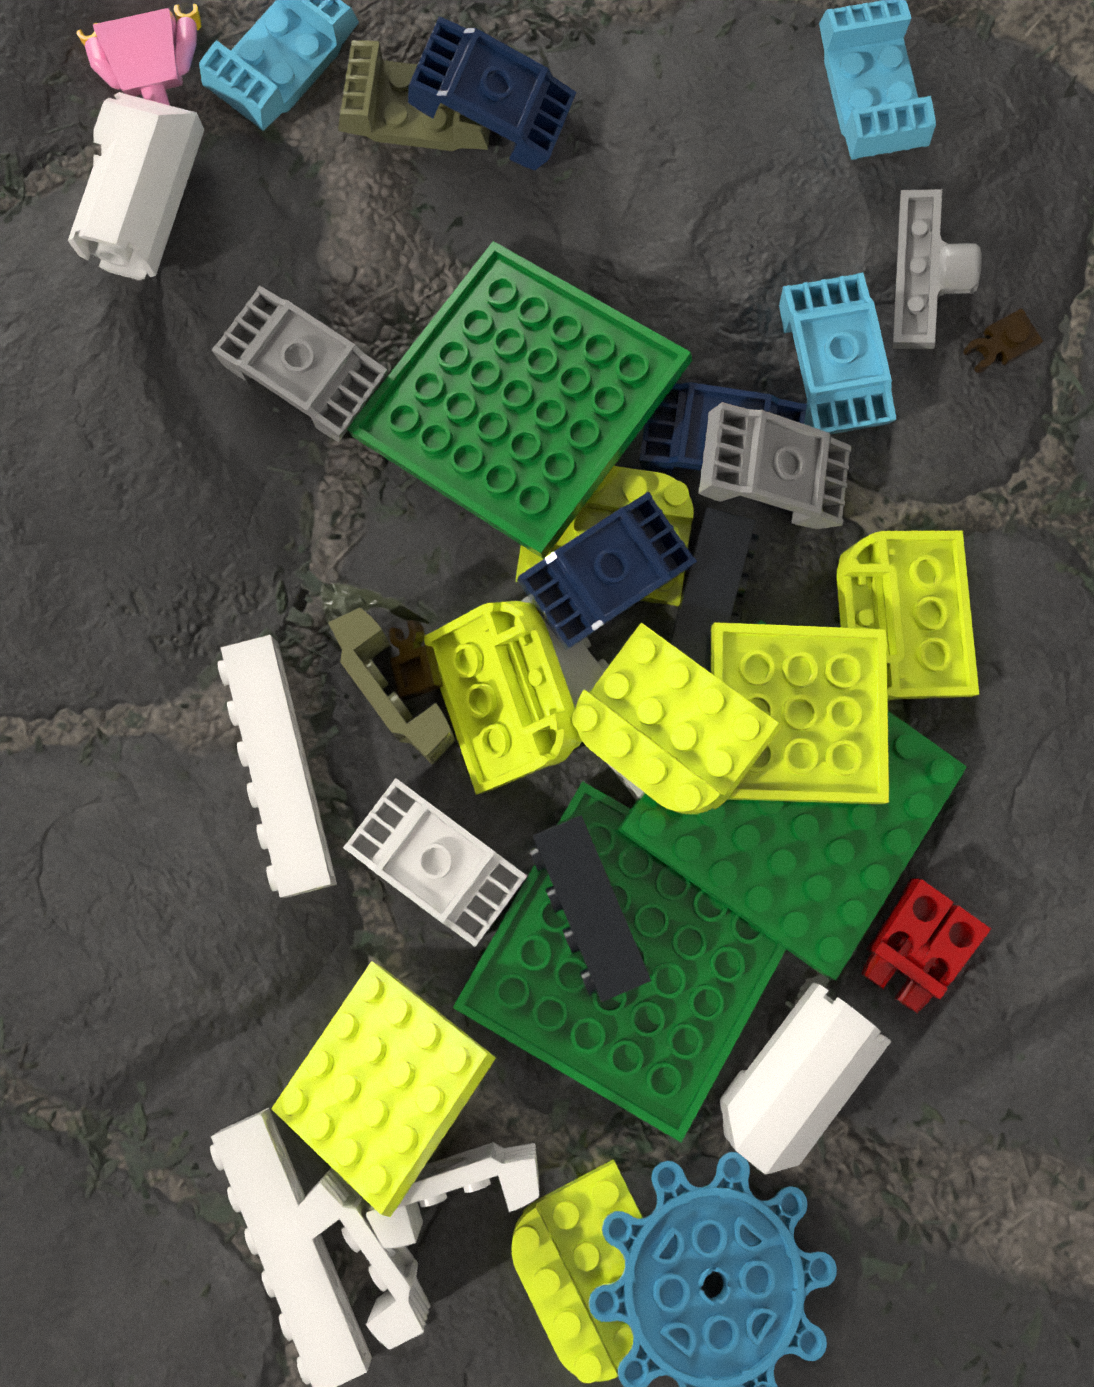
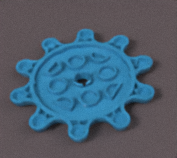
[589,1152,837,1387]

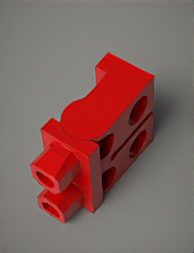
[861,878,991,1013]

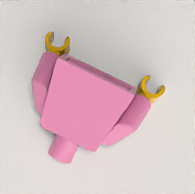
[77,4,201,106]

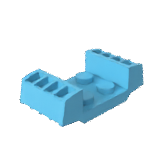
[199,0,359,131]
[819,0,936,160]
[779,273,896,434]

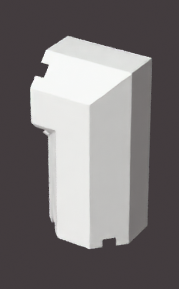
[68,92,204,280]
[720,983,891,1175]

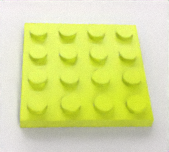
[711,623,889,804]
[271,961,496,1217]

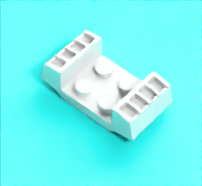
[343,778,527,947]
[366,1142,539,1248]
[294,1167,431,1349]

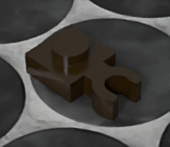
[963,308,1043,373]
[389,620,443,700]

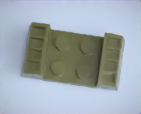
[338,40,490,151]
[328,608,455,765]

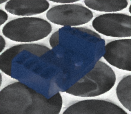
[408,16,577,170]
[639,382,807,476]
[517,492,697,651]

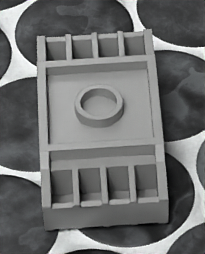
[211,286,387,442]
[698,402,851,529]

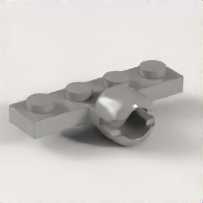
[893,189,982,349]

